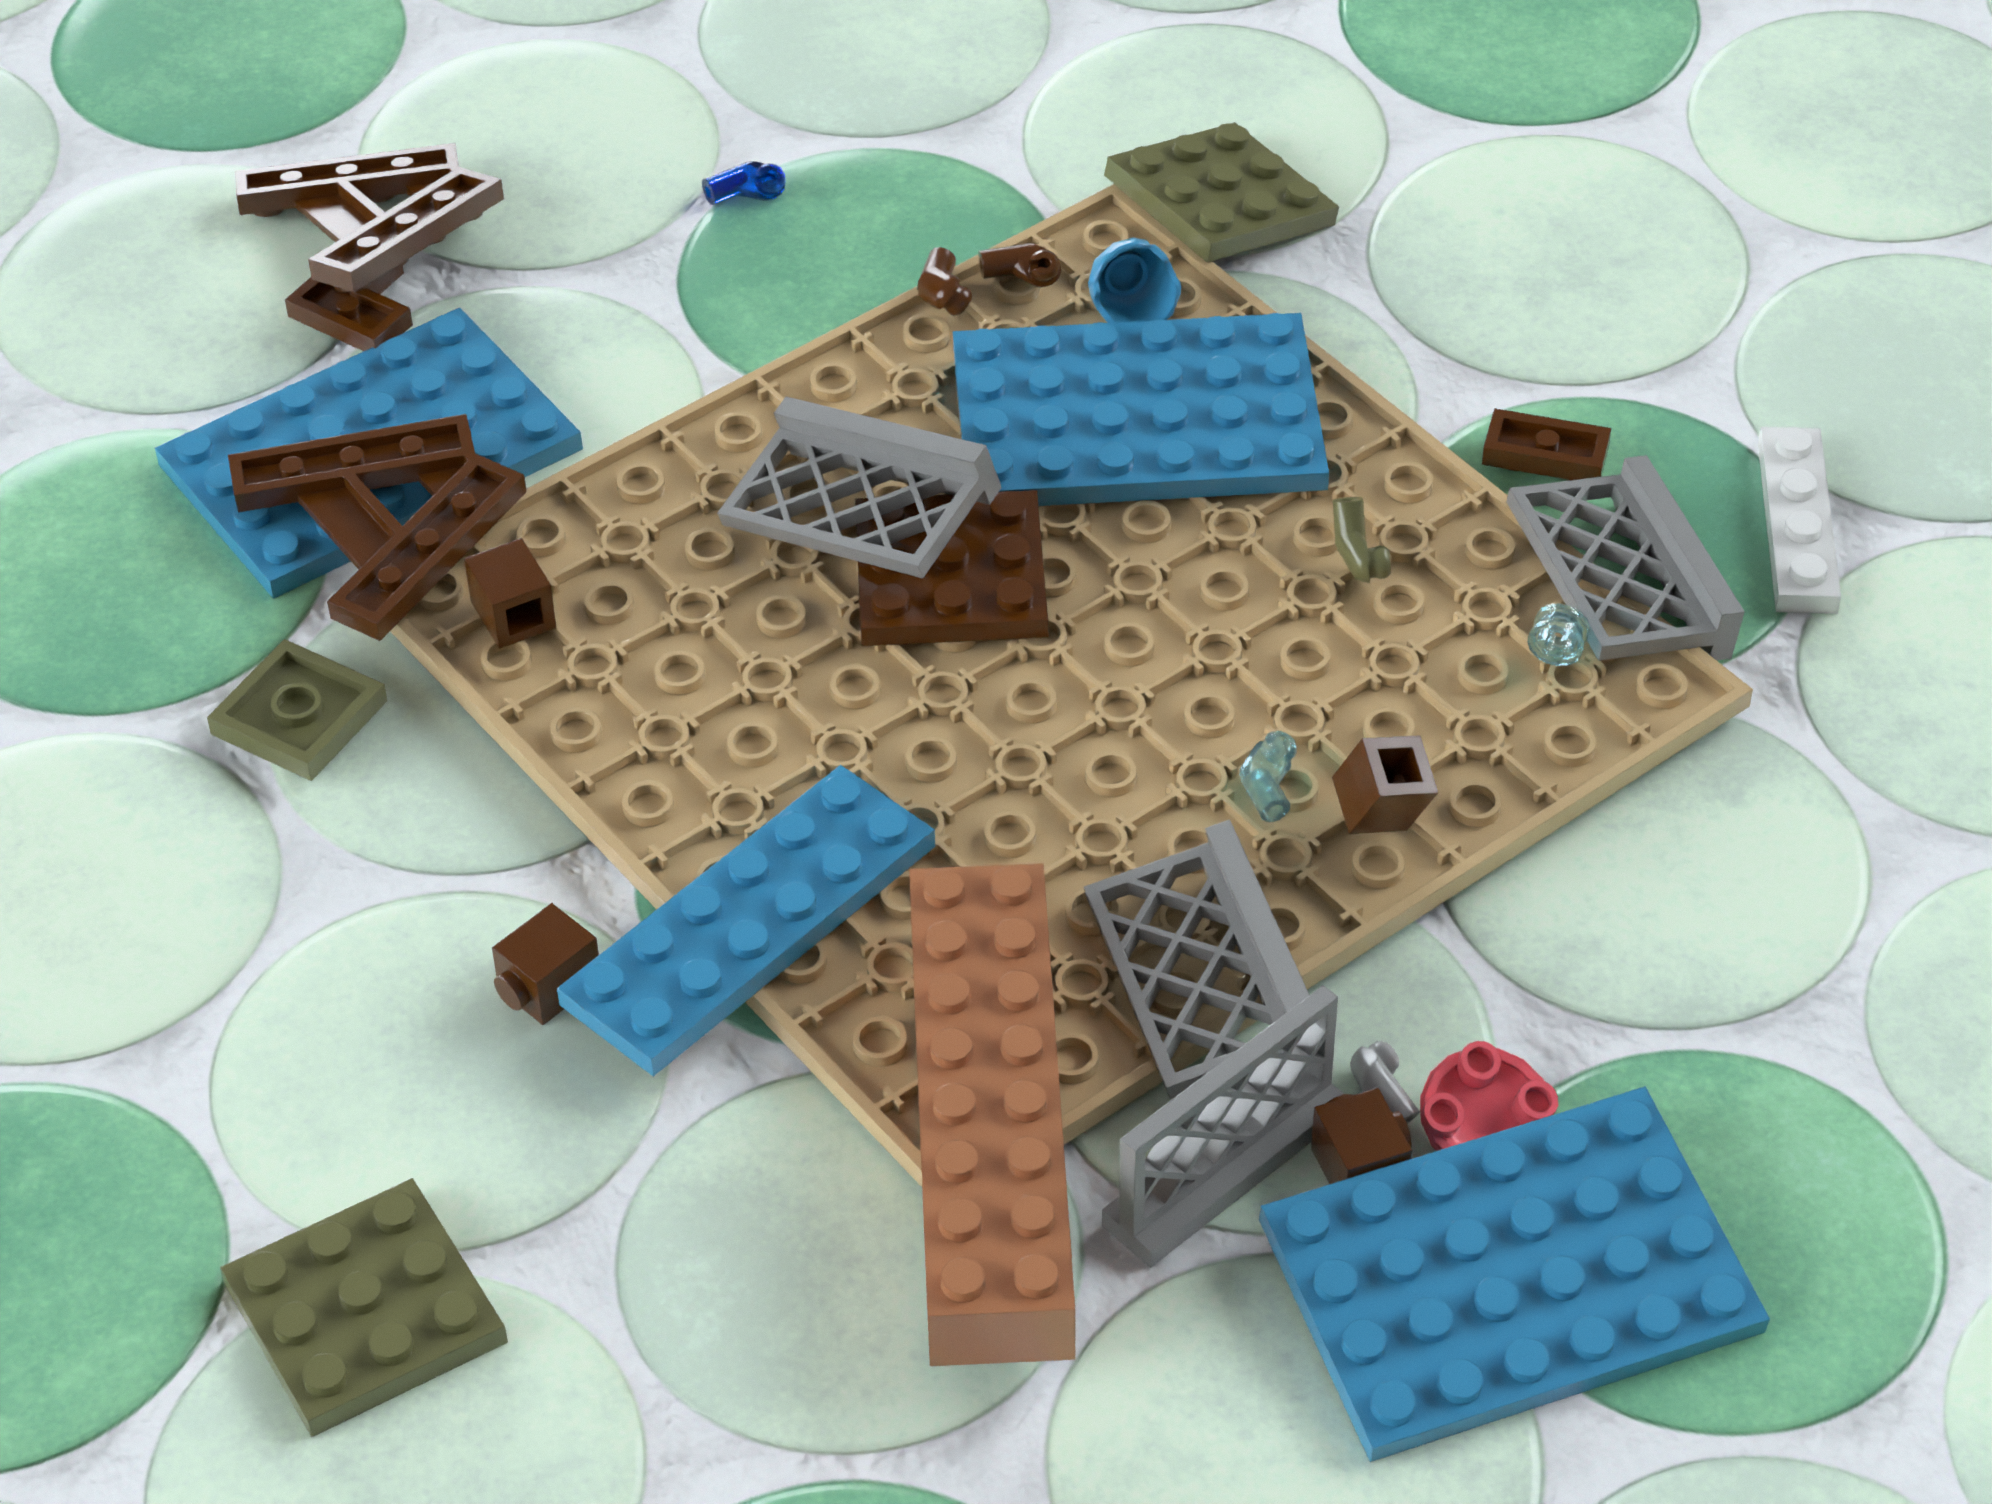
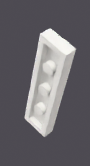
[1758,427,1841,614]

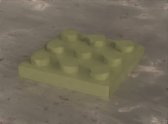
[1104,122,1340,263]
[220,1178,508,1437]

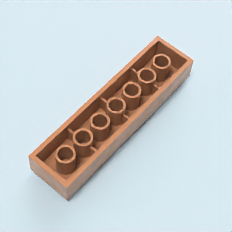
[909,863,1075,1366]

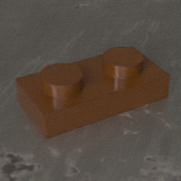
[1482,408,1612,480]

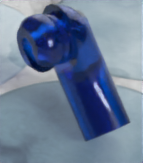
[702,161,786,205]

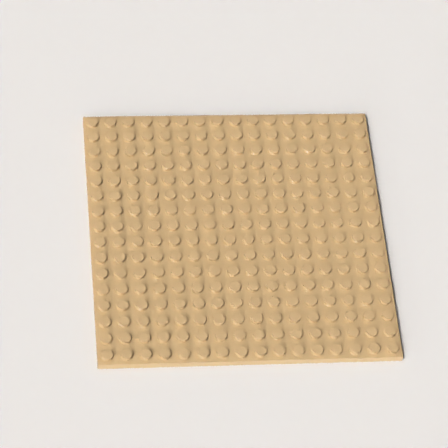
[390,184,1753,1187]

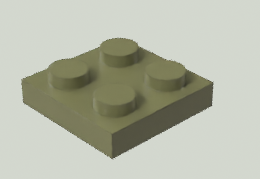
[207,639,387,781]

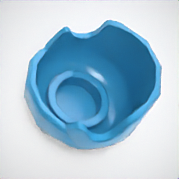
[1088,237,1181,323]

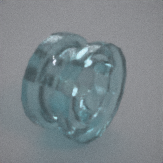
[1527,603,1590,666]

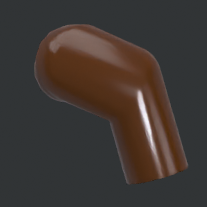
[978,243,1061,287]
[917,247,972,316]

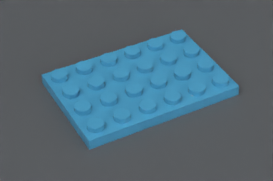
[155,307,583,599]
[953,313,1329,506]
[1259,1086,1770,1462]

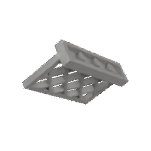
[717,397,1002,578]
[1506,455,1745,661]
[1084,819,1309,1099]
[1102,985,1344,1268]

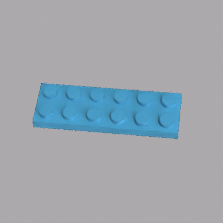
[557,765,935,1077]

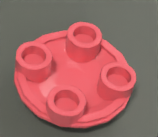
[1420,1041,1558,1151]

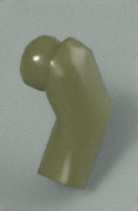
[1333,497,1391,583]

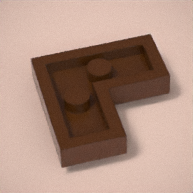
[285,265,413,351]

